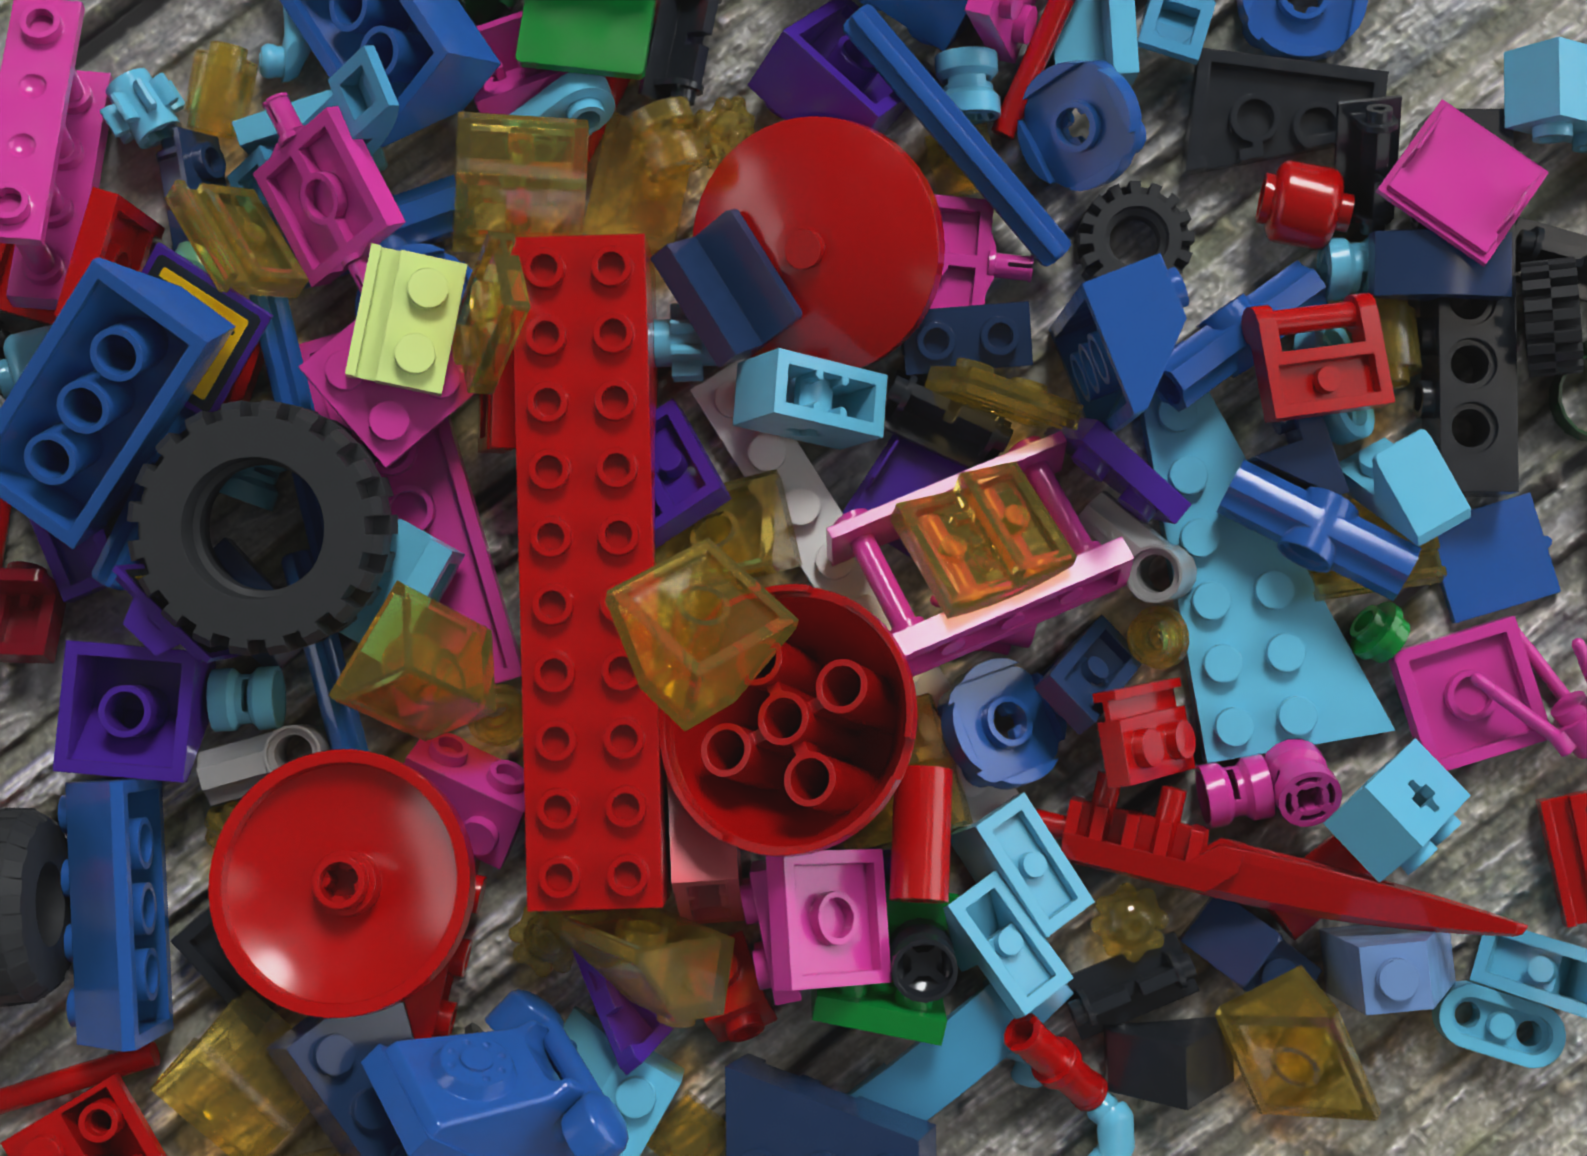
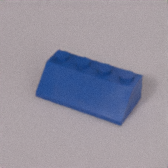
[280,0,501,147]
[1049,253,1189,434]
[0,257,236,549]
[58,777,174,1052]

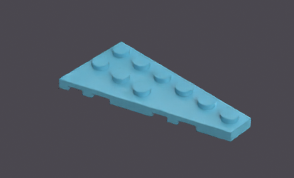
[1139,392,1395,763]

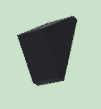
[1103,1016,1234,1110]

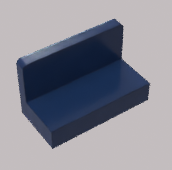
[650,209,803,368]

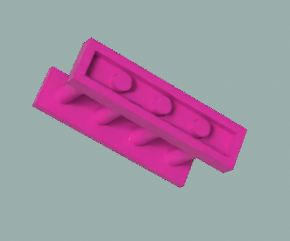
[0,0,113,310]
[826,431,1134,677]

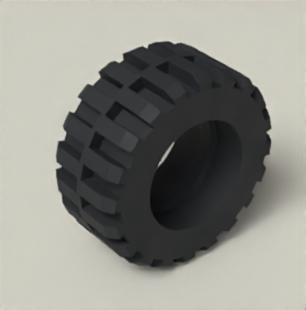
[127,400,398,656]

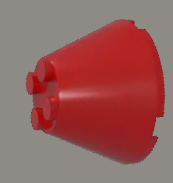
[660,584,918,857]

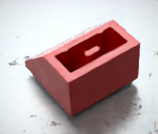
[1,1072,167,1156]

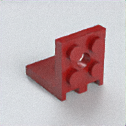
[0,187,165,325]

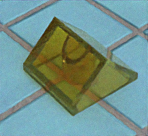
[655,469,802,602]
[328,580,496,741]
[1214,965,1381,1121]

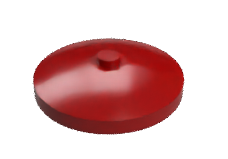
[693,116,945,368]
[208,749,476,1018]

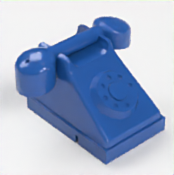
[361,989,629,1156]

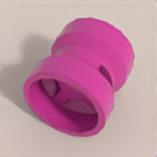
[1264,739,1342,827]
[1195,754,1275,829]

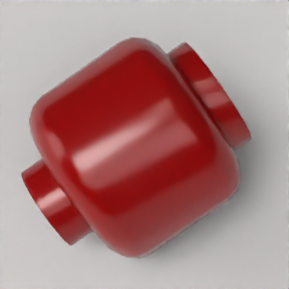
[1255,160,1355,250]

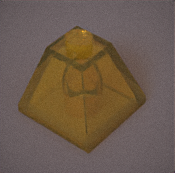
[605,537,799,731]
[548,908,735,1028]

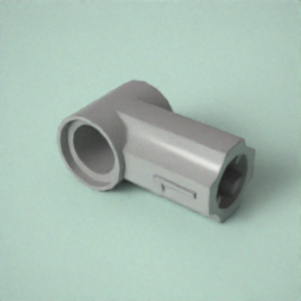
[1078,491,1197,603]
[196,724,330,806]

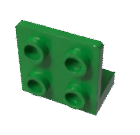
[515,0,657,80]
[811,880,960,1046]

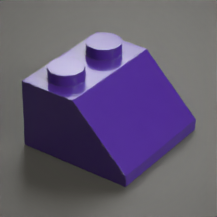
[747,0,935,134]
[53,640,216,783]

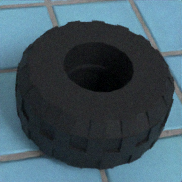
[0,808,71,1007]

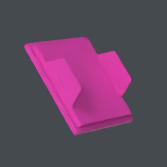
[1375,99,1549,267]

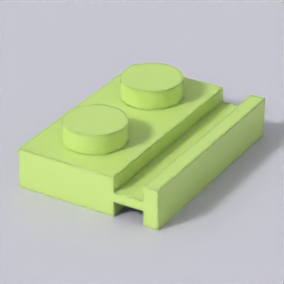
[345,243,468,397]

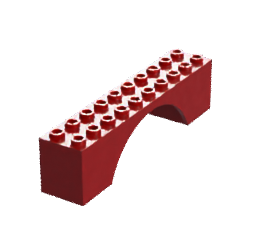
[511,233,672,912]

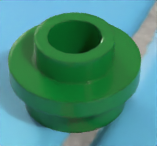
[1350,601,1410,663]

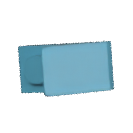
[1339,429,1471,547]
[943,870,1073,1019]
[1470,930,1587,1019]

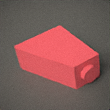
[667,777,745,925]

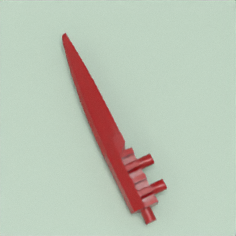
[1036,771,1528,937]

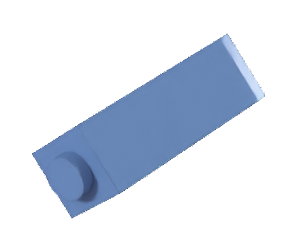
[1319,924,1456,1016]

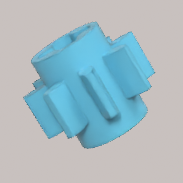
[100,68,187,149]
[654,303,717,382]

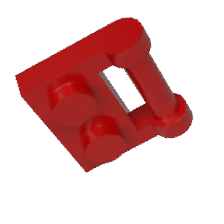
[1241,292,1395,423]

